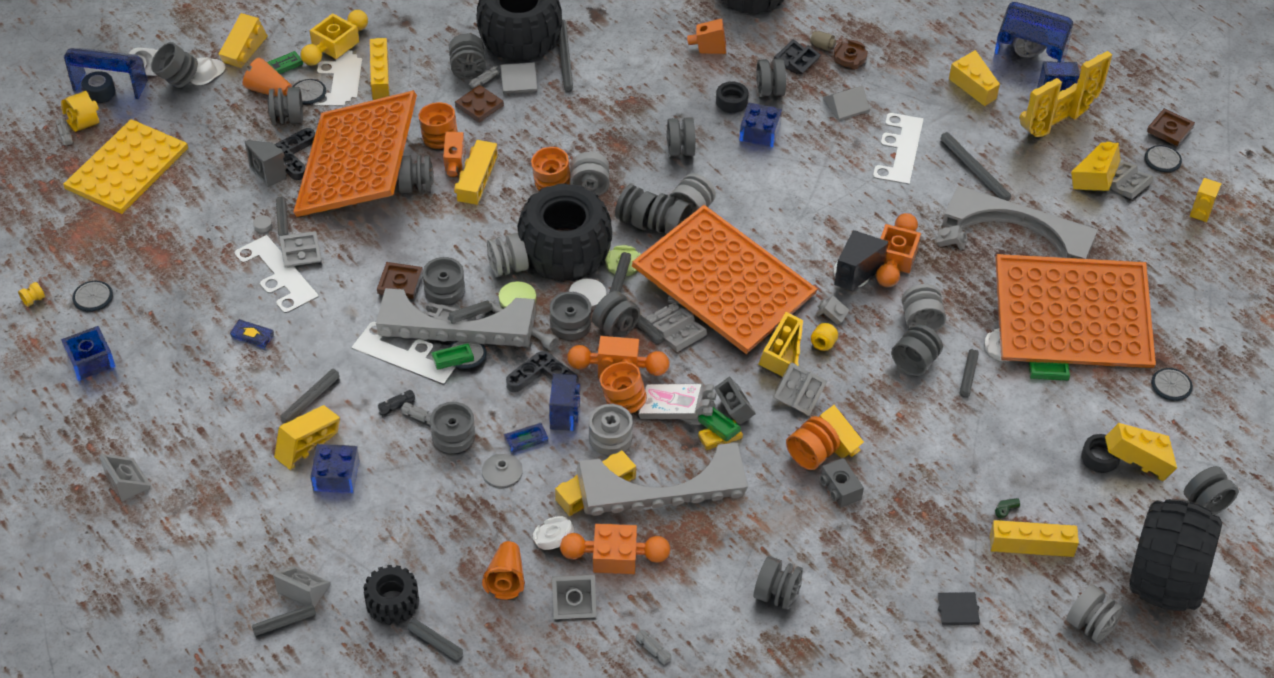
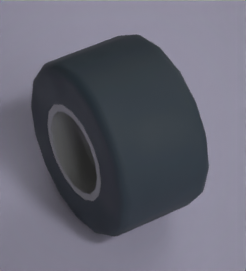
[81,71,116,103]

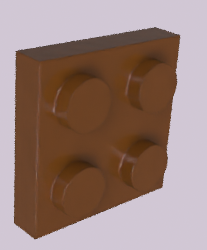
[455,85,504,123]
[1147,108,1195,146]
[377,262,423,299]

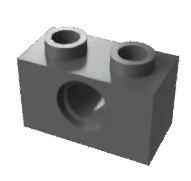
[714,376,756,425]
[820,458,864,508]

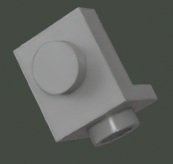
[937,225,967,250]
[815,296,849,325]

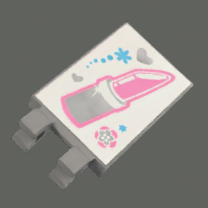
[638,383,717,419]

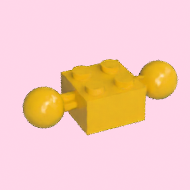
[300,10,368,66]

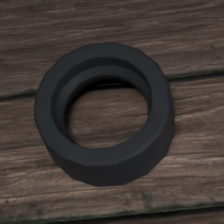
[716,81,749,113]
[1081,434,1120,473]

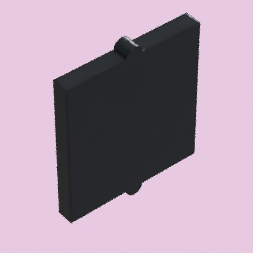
[938,592,980,625]

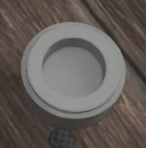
[253,215,272,233]

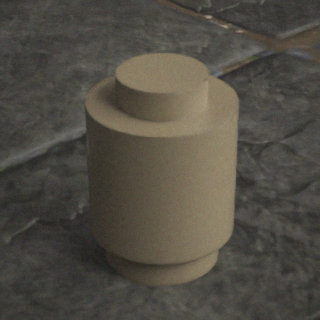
[810,31,836,51]

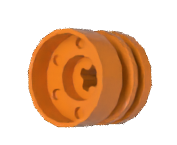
[418,102,458,149]
[531,147,570,191]
[600,362,647,414]
[786,416,840,470]

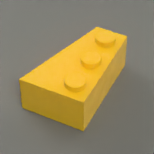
[219,13,268,68]
[949,50,1000,106]
[1071,142,1121,191]
[758,312,803,377]
[274,405,340,470]
[1105,423,1177,481]

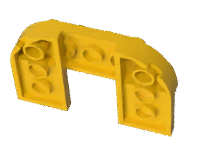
[1019,51,1113,137]

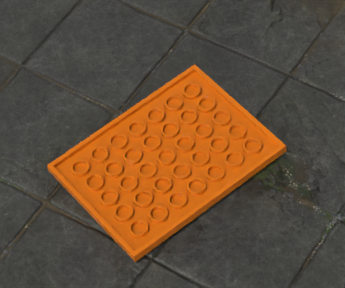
[293,90,417,217]
[632,205,818,354]
[995,254,1156,368]

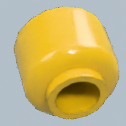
[811,323,838,351]

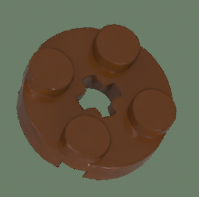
[834,40,868,70]

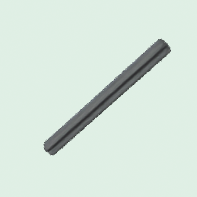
[558,19,573,91]
[941,132,1011,201]

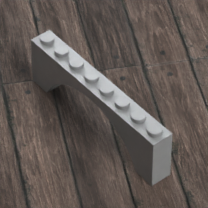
[942,185,1098,259]
[376,288,536,347]
[576,443,748,516]

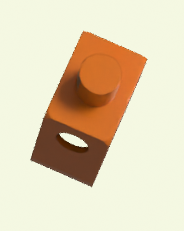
[687,19,727,54]
[443,132,466,177]

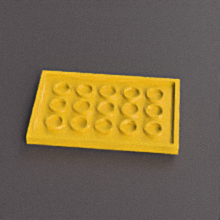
[63,119,188,214]

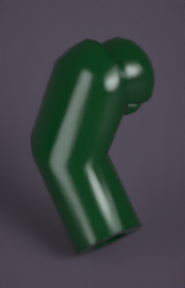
[995,498,1020,519]

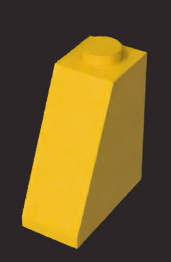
[819,405,864,458]

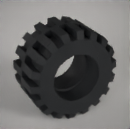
[363,565,419,624]

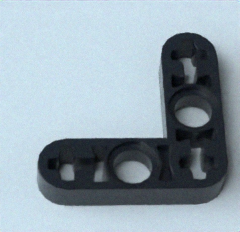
[275,128,315,180]
[506,351,579,392]

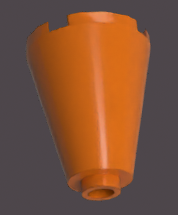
[242,57,292,96]
[482,541,525,600]

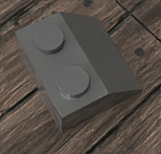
[245,140,287,187]

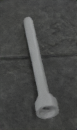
[488,300,559,351]

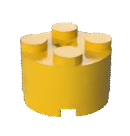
[61,91,99,132]

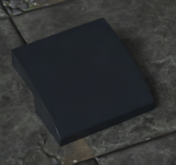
[773,39,821,75]

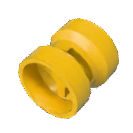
[18,282,45,307]

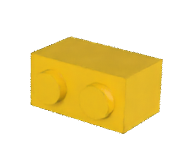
[1189,178,1222,222]

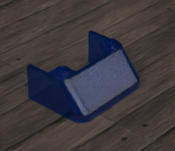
[995,2,1073,73]
[64,48,148,99]

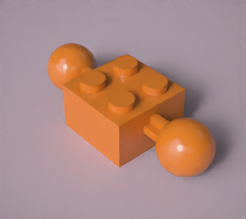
[876,213,921,287]
[567,336,670,379]
[560,524,670,574]

